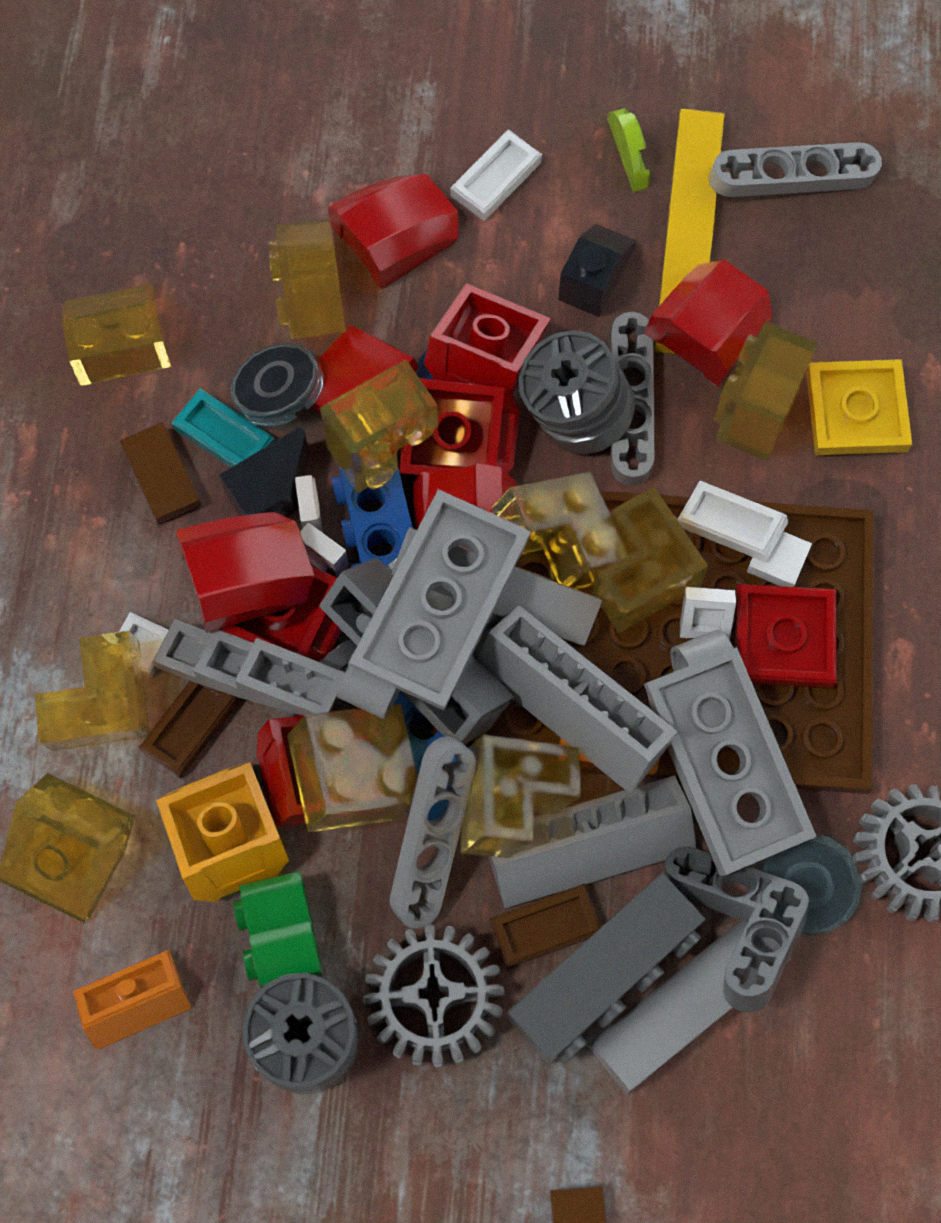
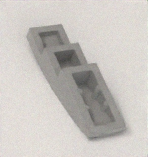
[391,527,602,646]
[153,619,345,721]

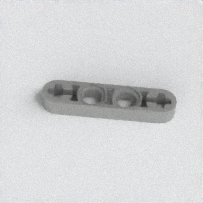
[709,142,882,197]
[610,312,655,486]
[389,736,476,929]

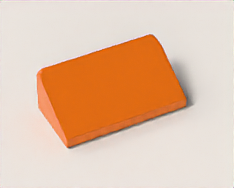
[73,949,191,1049]

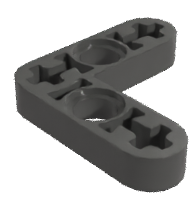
[664,847,809,1012]

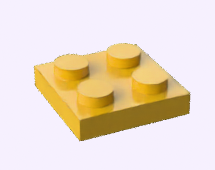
[806,359,912,455]

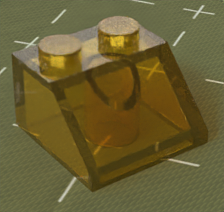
[62,283,171,386]
[0,773,135,924]

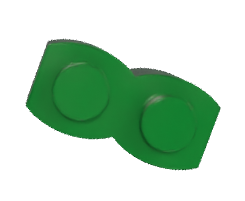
[233,871,324,988]

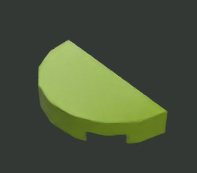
[607,108,650,192]

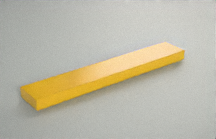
[654,109,724,354]

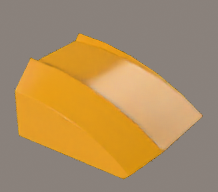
[156,762,289,902]

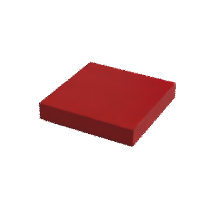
[299,325,419,434]
[735,584,836,688]

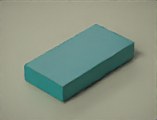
[172,389,275,468]

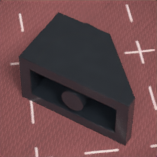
[558,224,637,317]
[219,427,309,518]

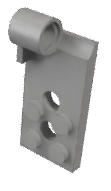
[337,489,531,719]
[644,629,817,876]

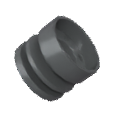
[518,330,635,455]
[242,973,360,1095]

